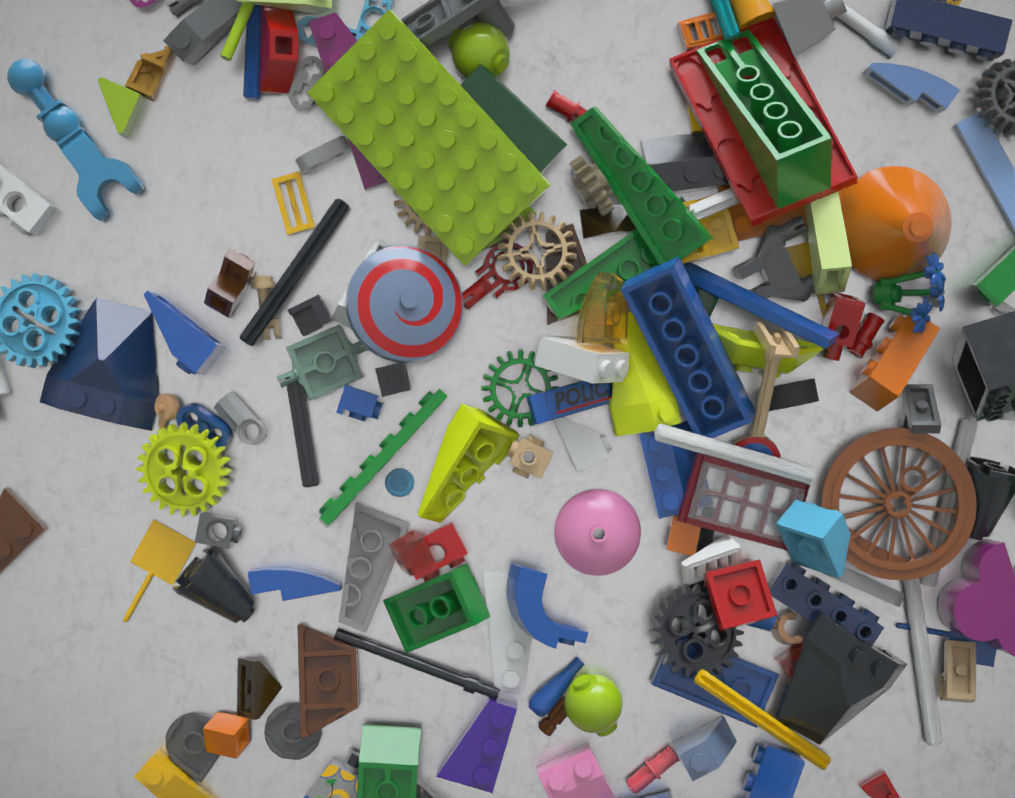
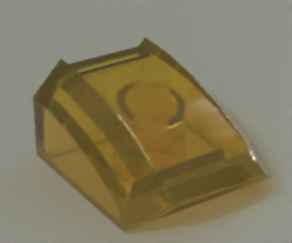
[576,272,628,344]

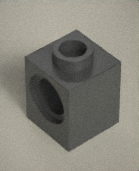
[195,512,242,549]

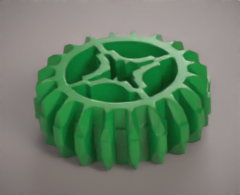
[481,349,559,428]

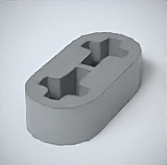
[288,56,325,111]
[295,136,351,174]

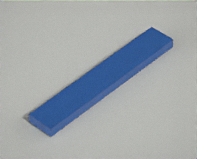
[681,261,840,349]

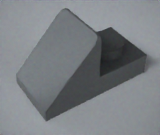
[902,384,942,434]

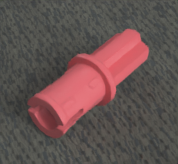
[626,745,680,794]

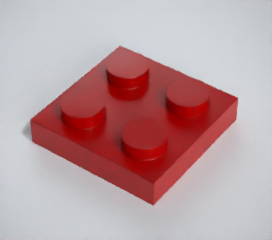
[703,559,777,631]

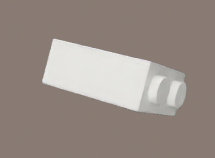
[534,336,630,384]

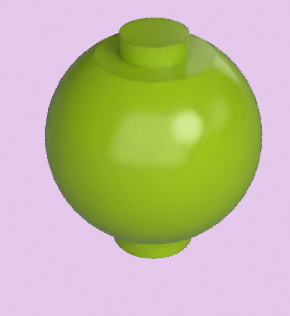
[448,22,510,78]
[564,674,623,737]

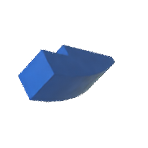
[247,567,342,601]

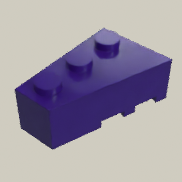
[436,697,517,793]

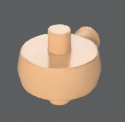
[155,393,180,428]

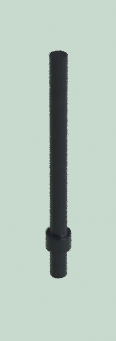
[334,628,500,700]

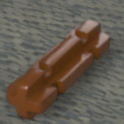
[538,696,567,736]

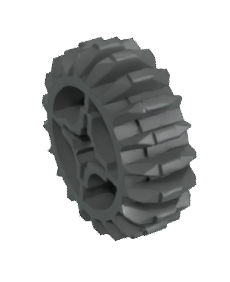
[972,59,1015,138]

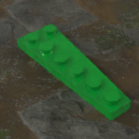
[570,107,713,265]
[319,389,447,529]

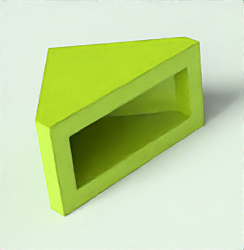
[97,77,146,138]

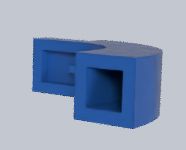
[506,563,588,649]

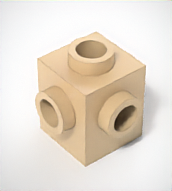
[507,435,554,479]

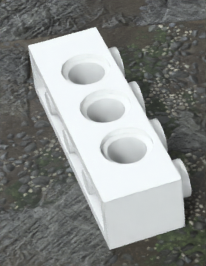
[0,164,57,235]

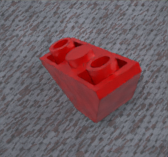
[259,5,298,94]

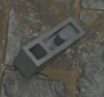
[163,0,242,65]

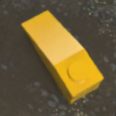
[134,749,215,798]

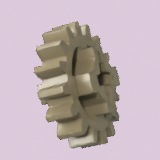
[569,155,615,216]

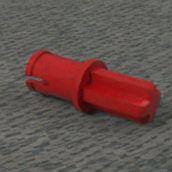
[545,90,588,123]

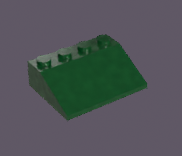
[461,64,568,174]

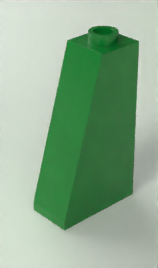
[971,245,1015,307]

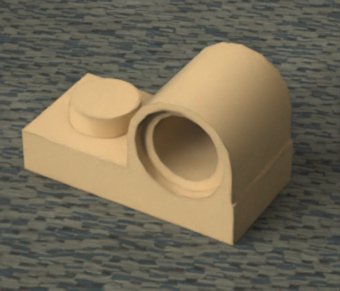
[938,640,976,703]

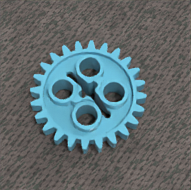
[0,273,82,368]

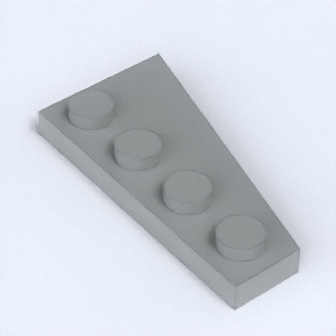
[339,503,410,633]

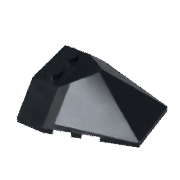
[775,611,907,745]

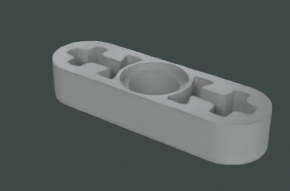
[823,567,905,607]

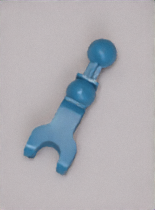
[7,59,144,221]

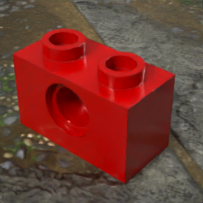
[400,521,469,582]

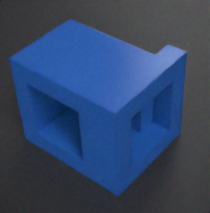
[336,385,383,422]

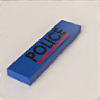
[526,380,613,425]

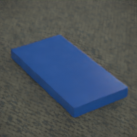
[650,631,779,728]

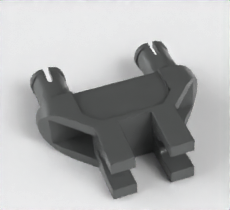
[733,215,815,302]

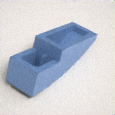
[863,62,960,113]

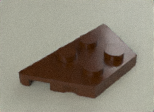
[297,624,359,738]

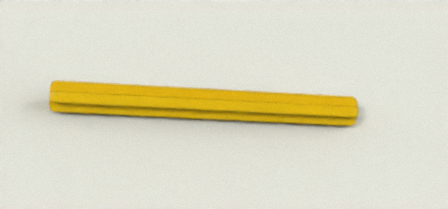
[694,670,831,770]

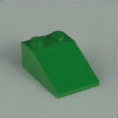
[383,563,491,653]

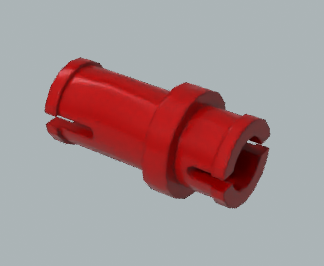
[846,312,885,358]

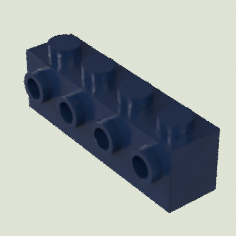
[885,0,1013,61]
[768,561,884,646]

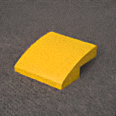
[682,194,740,264]

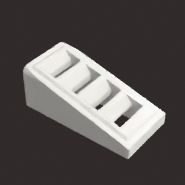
[681,534,742,585]

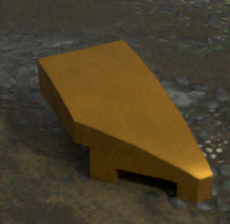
[125,46,174,101]

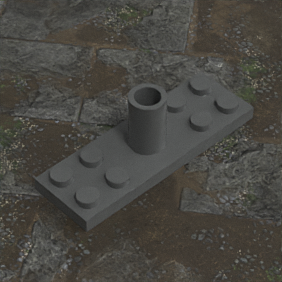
[400,0,515,49]

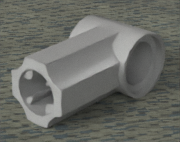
[213,391,267,445]

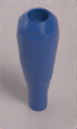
[529,657,585,717]

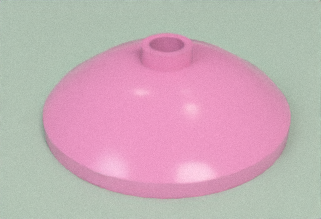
[554,489,641,576]

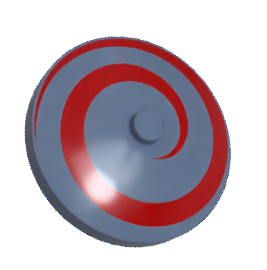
[346,245,463,363]

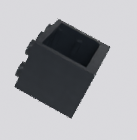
[952,311,1015,422]

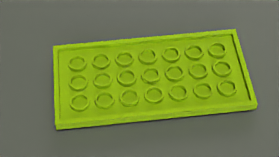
[307,9,551,266]

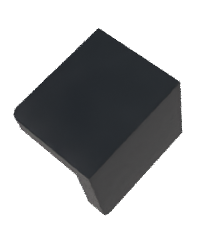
[288,294,334,336]

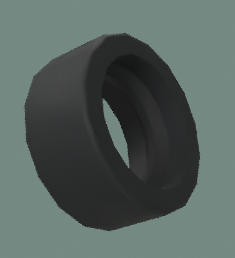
[769,378,819,411]

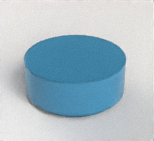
[385,468,414,497]

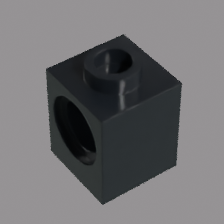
[375,363,412,397]

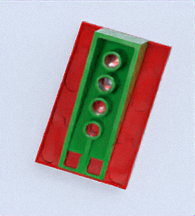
[669,17,858,227]

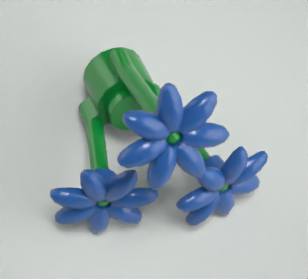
[873,252,946,333]

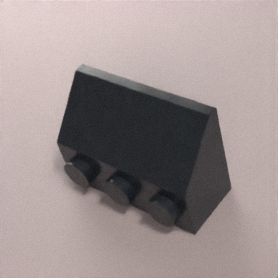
[641,132,730,194]

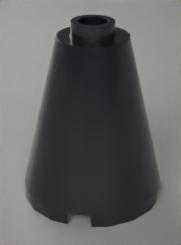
[965,457,1015,540]
[172,545,255,623]

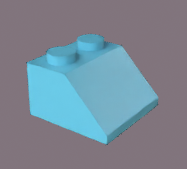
[776,500,851,578]

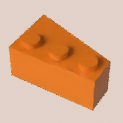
[849,308,940,412]

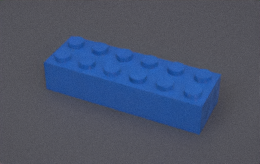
[621,256,756,438]

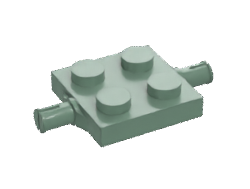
[277,324,368,401]

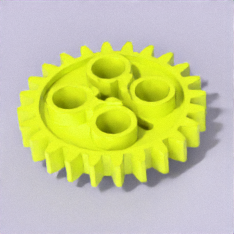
[136,422,232,517]

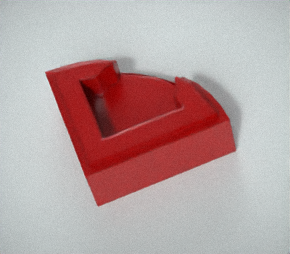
[859,771,900,798]

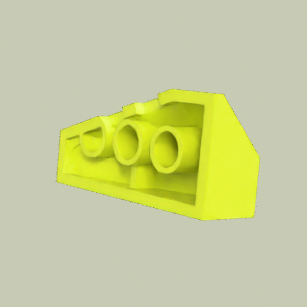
[609,312,682,436]

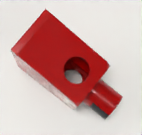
[821,292,866,361]

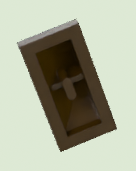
[579,204,636,239]
[237,658,282,720]

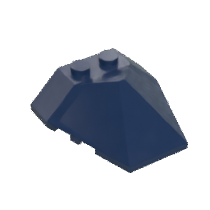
[40,298,159,431]

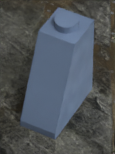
[672,715,737,782]

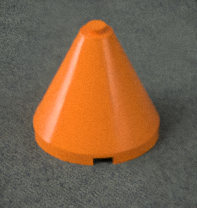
[840,166,952,281]

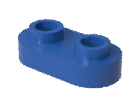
[176,403,232,448]

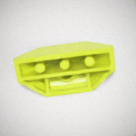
[712,323,823,378]

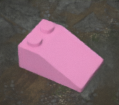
[537,742,615,798]

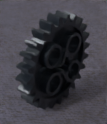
[649,584,744,680]

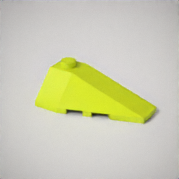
[417,403,520,523]

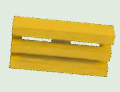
[271,171,316,236]

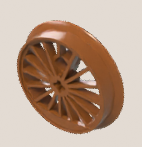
[821,428,977,580]

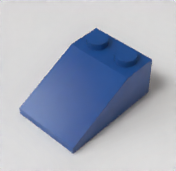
[144,290,226,375]

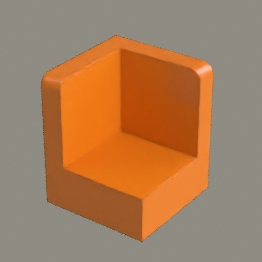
[666,515,701,555]
[203,712,251,759]

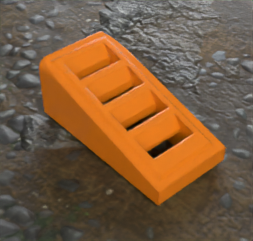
[677,8,736,52]

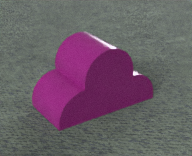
[938,539,1015,657]

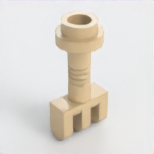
[251,275,282,340]

